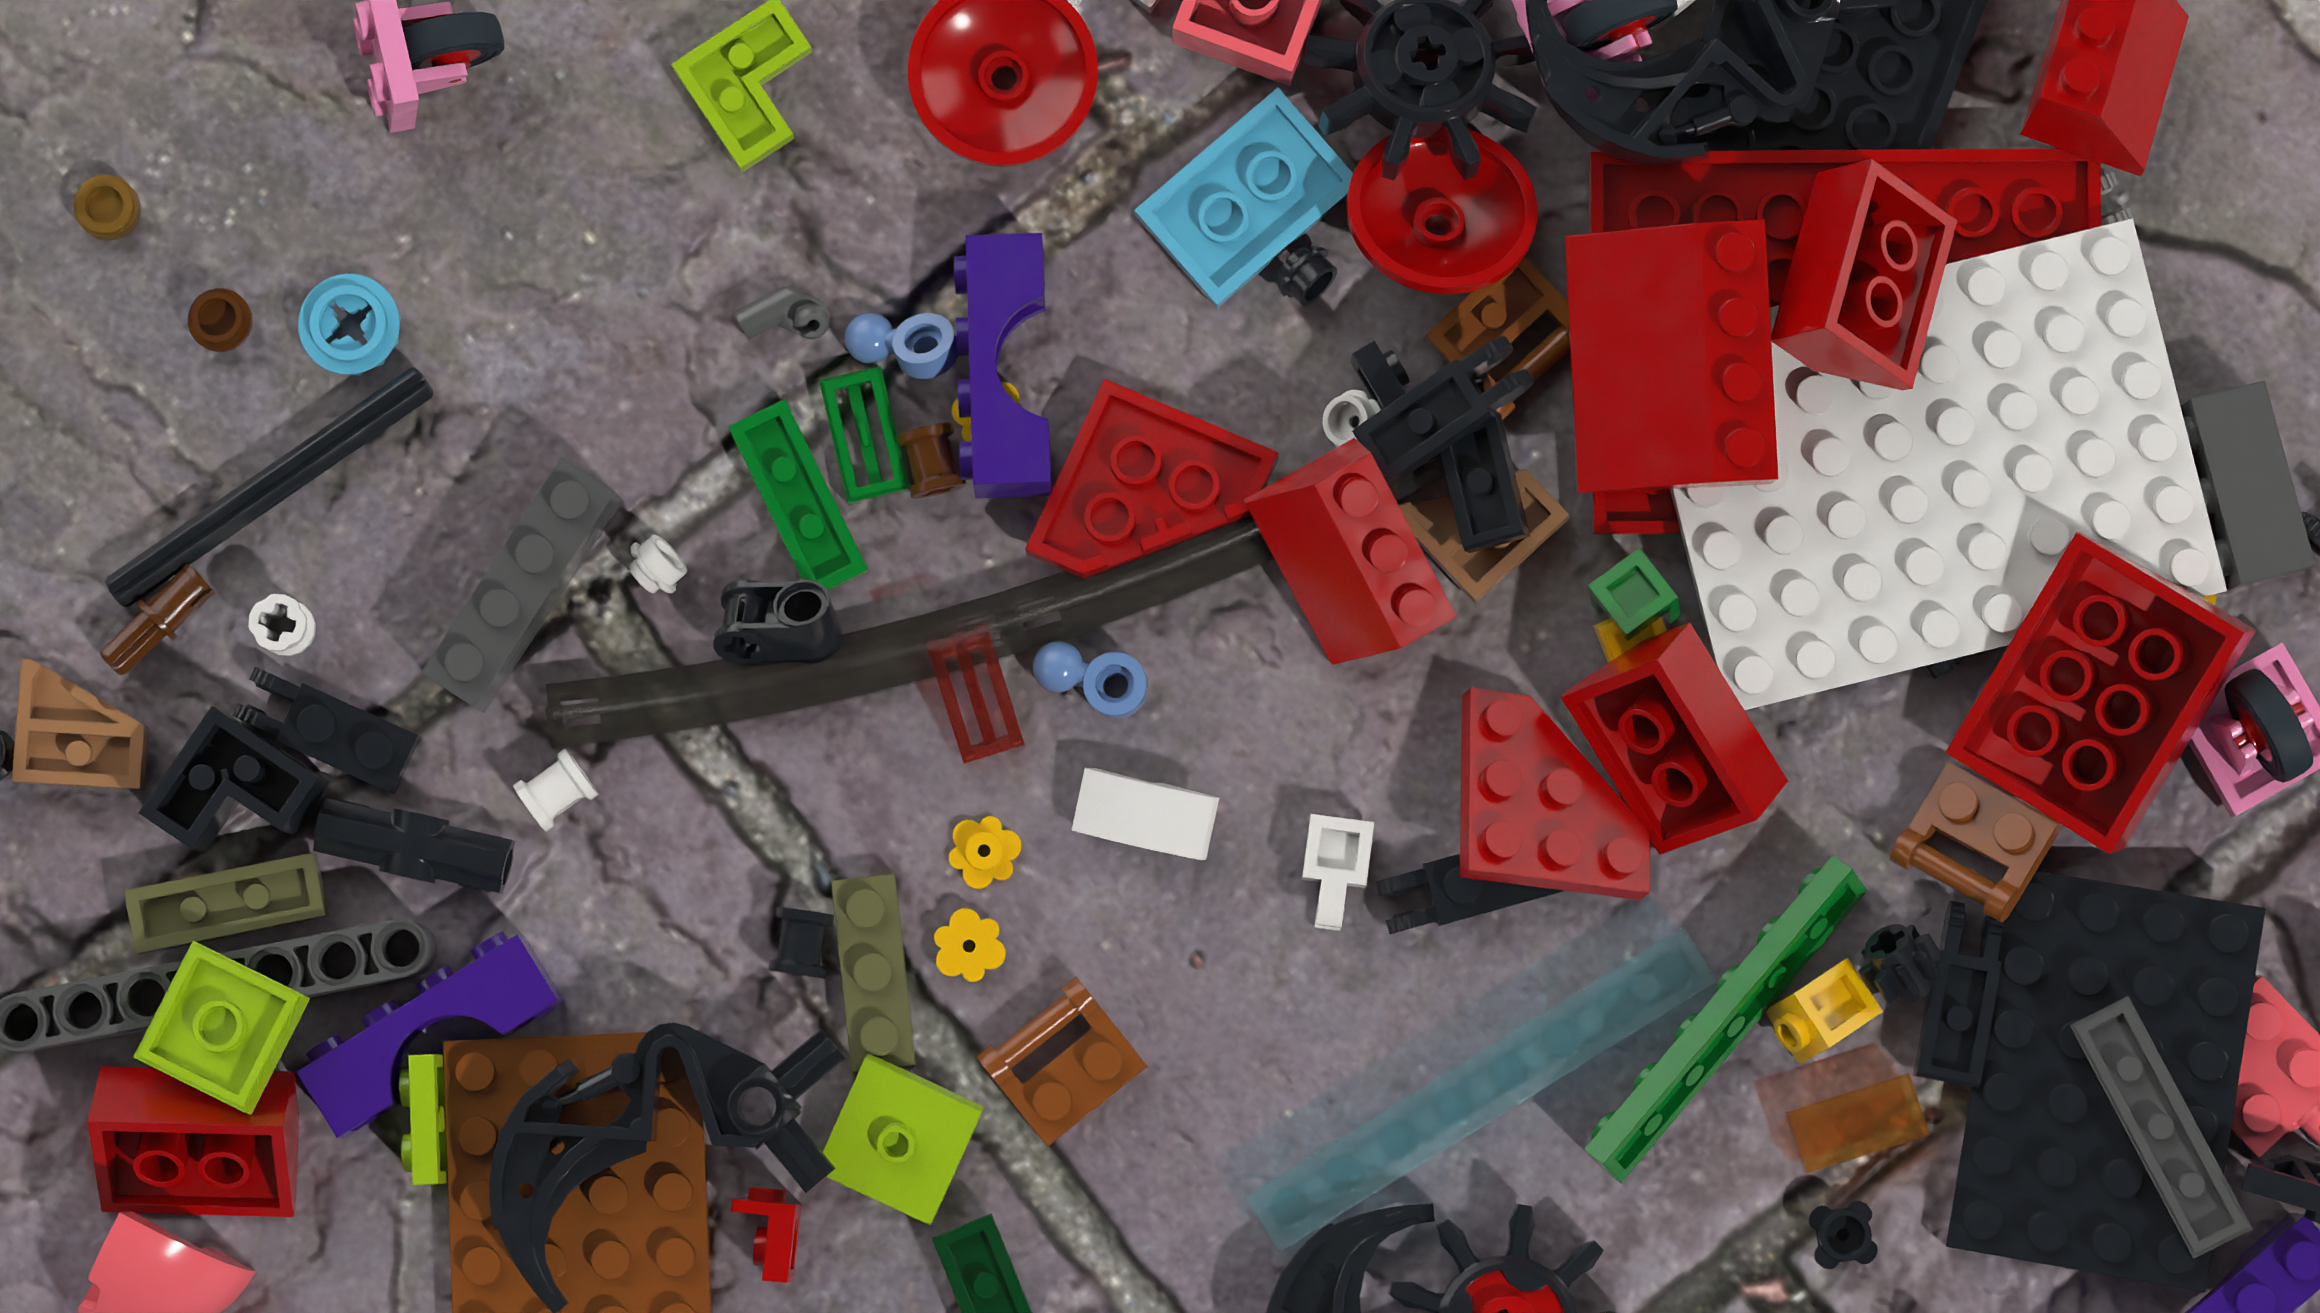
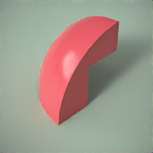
[77,1211,256,1313]

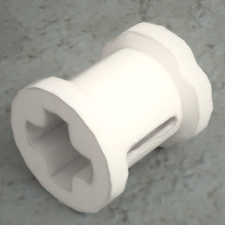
[248,594,316,656]
[513,748,599,832]

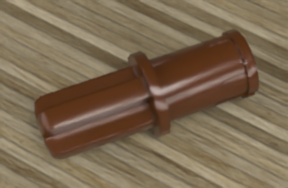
[100,563,216,675]

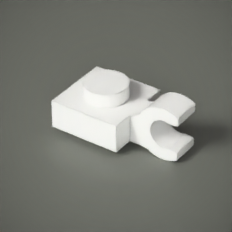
[1302,814,1374,931]

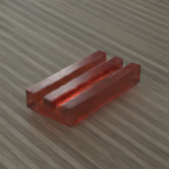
[926,623,1025,764]

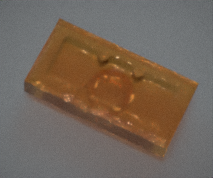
[1785,1073,1930,1174]

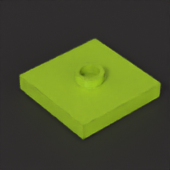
[133,941,310,1115]
[823,1053,985,1226]

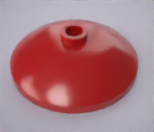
[907,0,1098,167]
[1346,129,1538,294]

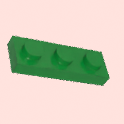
[728,399,869,592]

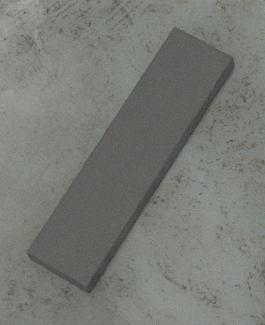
[2070,996,2252,1259]

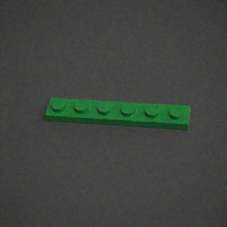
[1584,855,1868,1183]

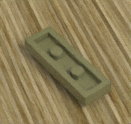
[124,853,329,955]
[831,874,916,1072]

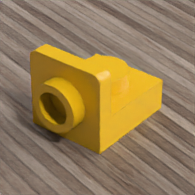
[1766,958,1883,1063]

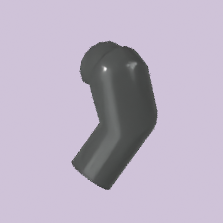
[734,287,830,340]

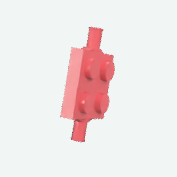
[2231,975,2320,1158]

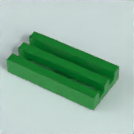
[819,366,910,506]

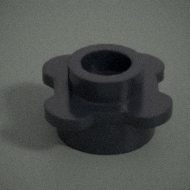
[1808,1201,1878,1269]

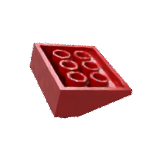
[1564,219,1779,494]
[1945,532,2257,854]

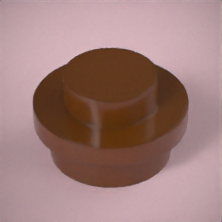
[188,288,253,352]

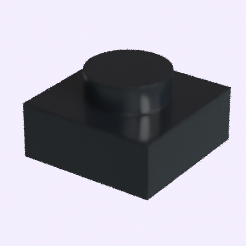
[1350,340,1410,409]

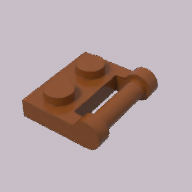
[1424,257,1570,420]
[1890,761,2062,922]
[976,977,1148,1147]

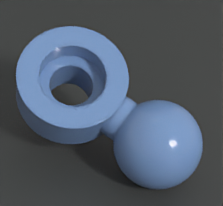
[845,313,958,379]
[1033,641,1148,719]

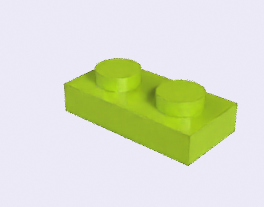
[399,1054,448,1185]

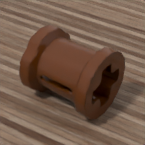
[897,422,967,499]

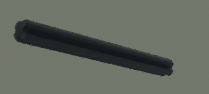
[105,368,434,607]

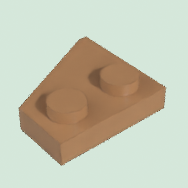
[1399,469,1569,604]
[12,659,149,790]

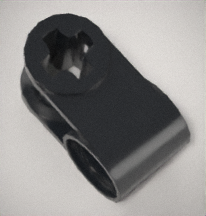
[713,579,842,665]

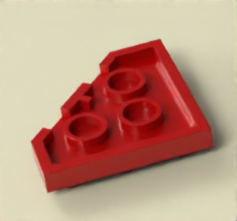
[1025,378,1279,579]
[1460,687,1650,900]

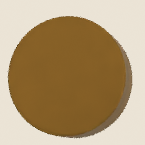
[73,175,141,241]

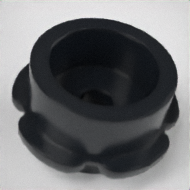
[1279,247,1337,306]

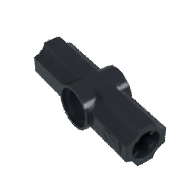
[313,798,515,894]

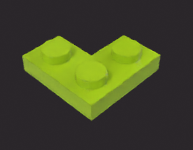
[671,0,813,173]

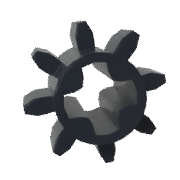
[1858,924,1943,1003]

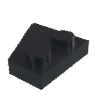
[2241,1155,2320,1224]

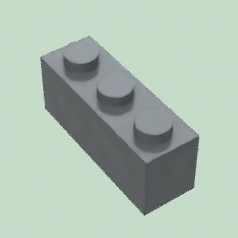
[2180,380,2315,591]

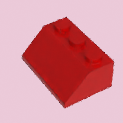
[2020,0,2189,177]
[1771,159,1957,391]
[1243,438,1457,665]
[1560,622,1788,855]
[87,1066,299,1217]

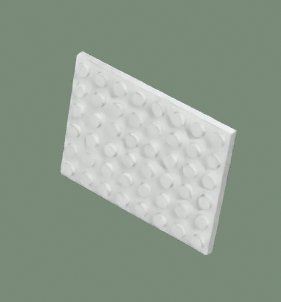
[1670,218,2227,710]

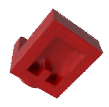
[731,1187,802,1283]

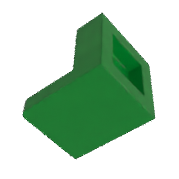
[1588,548,1681,641]

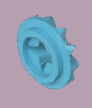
[298,274,401,376]

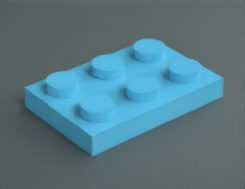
[1134,87,1353,309]

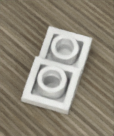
[1071,768,1219,860]

